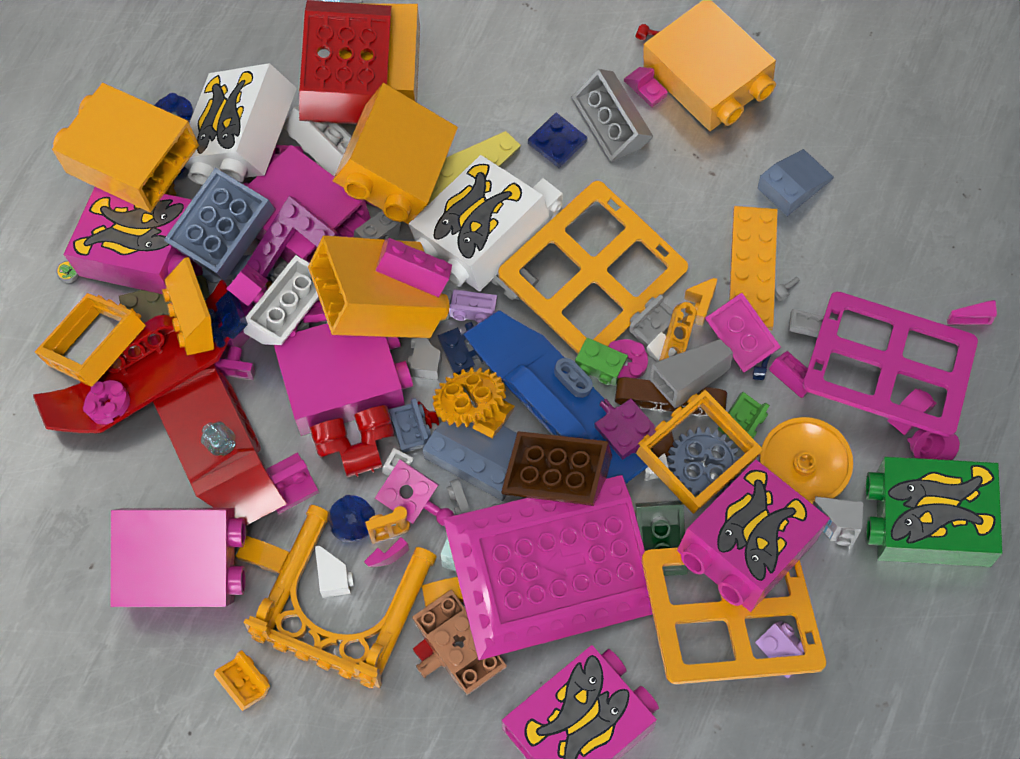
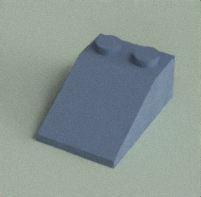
[757,149,834,217]

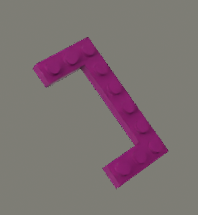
[231,196,340,345]

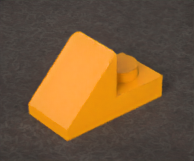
[684,278,718,326]

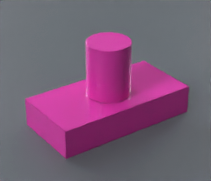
[215,346,255,380]

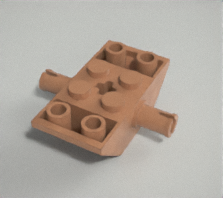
[412,590,507,695]

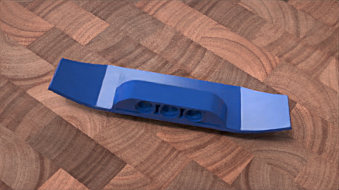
[463,310,648,484]

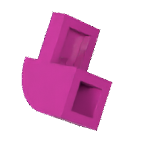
[887,389,937,436]

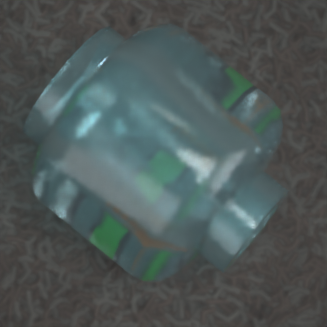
[201,421,236,456]

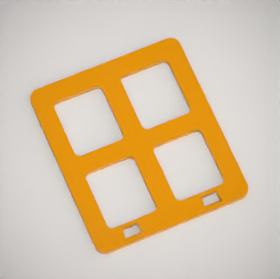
[498,181,688,353]
[641,548,826,684]

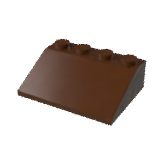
[501,431,612,506]

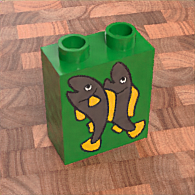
[865,457,1003,567]

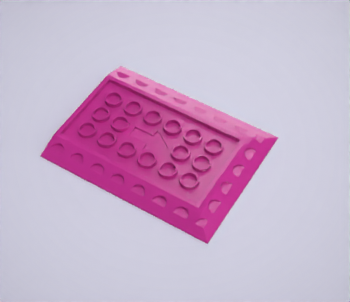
[443,475,653,660]

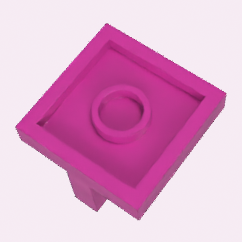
[266,452,319,515]

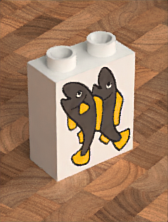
[184,63,297,185]
[409,155,550,292]

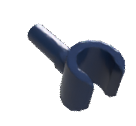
[753,355,771,380]

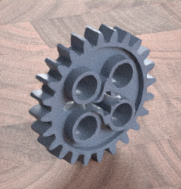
[667,427,741,501]

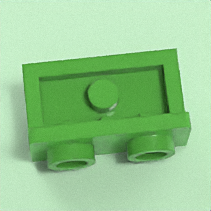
[575,338,628,386]
[717,392,770,440]

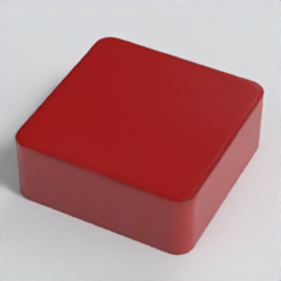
[413,639,433,661]

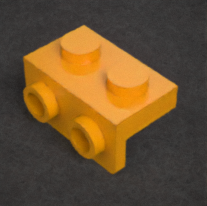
[214,650,270,711]

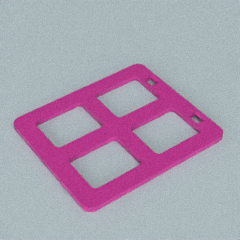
[803,291,978,437]

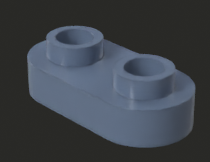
[554,358,593,398]

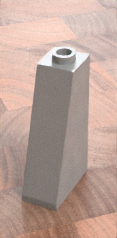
[650,339,733,408]

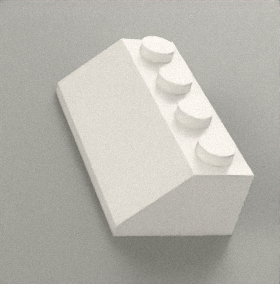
[283,106,352,176]
[243,255,319,345]

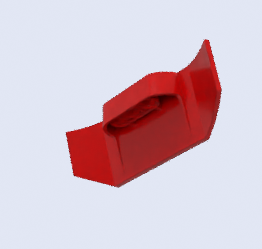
[33,280,240,433]
[153,363,287,525]

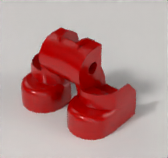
[310,405,394,478]

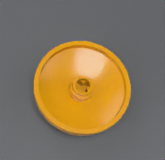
[759,417,853,504]

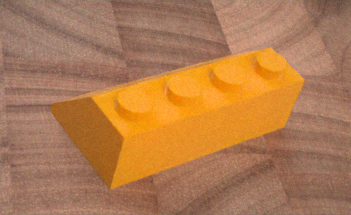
[162,257,214,355]

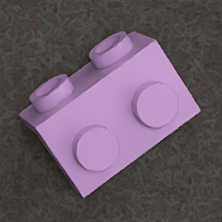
[449,289,497,323]
[755,621,804,679]

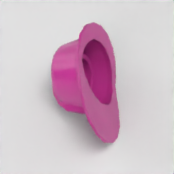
[907,429,960,460]

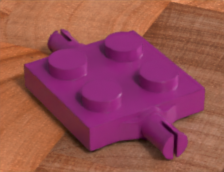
[594,399,656,460]

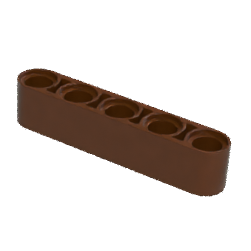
[615,377,728,416]

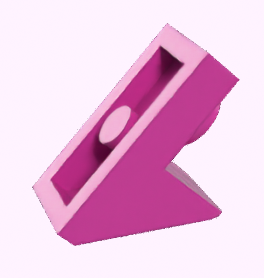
[624,67,668,108]

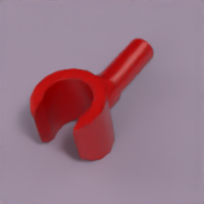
[635,24,660,40]
[417,401,439,429]

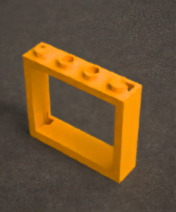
[35,293,146,387]
[636,390,763,514]

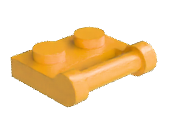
[365,506,410,544]

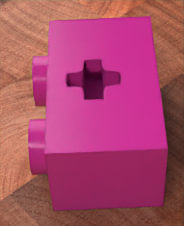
[227,264,268,306]

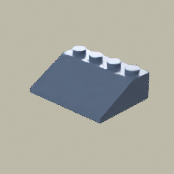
[164,167,275,281]
[423,421,517,501]

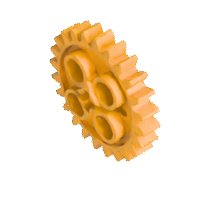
[432,367,506,427]

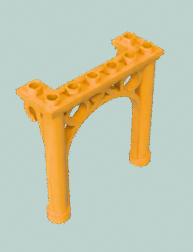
[243,505,437,689]

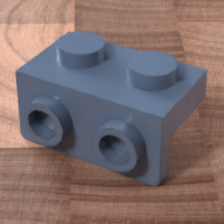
[389,398,431,453]

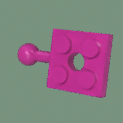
[375,459,455,526]

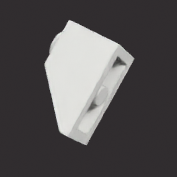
[315,546,354,598]

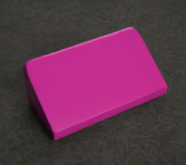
[769,351,809,398]

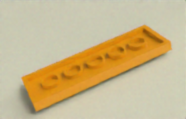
[729,206,778,331]

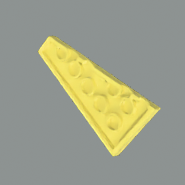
[425,131,521,207]

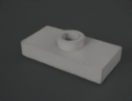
[789,309,835,337]

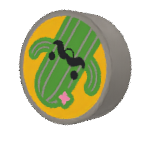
[56,260,79,283]

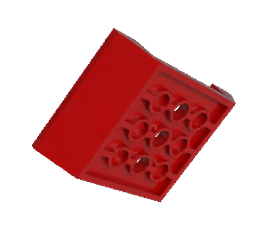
[299,0,392,124]

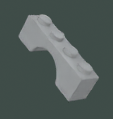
[407,290,452,380]

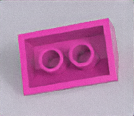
[376,238,452,298]

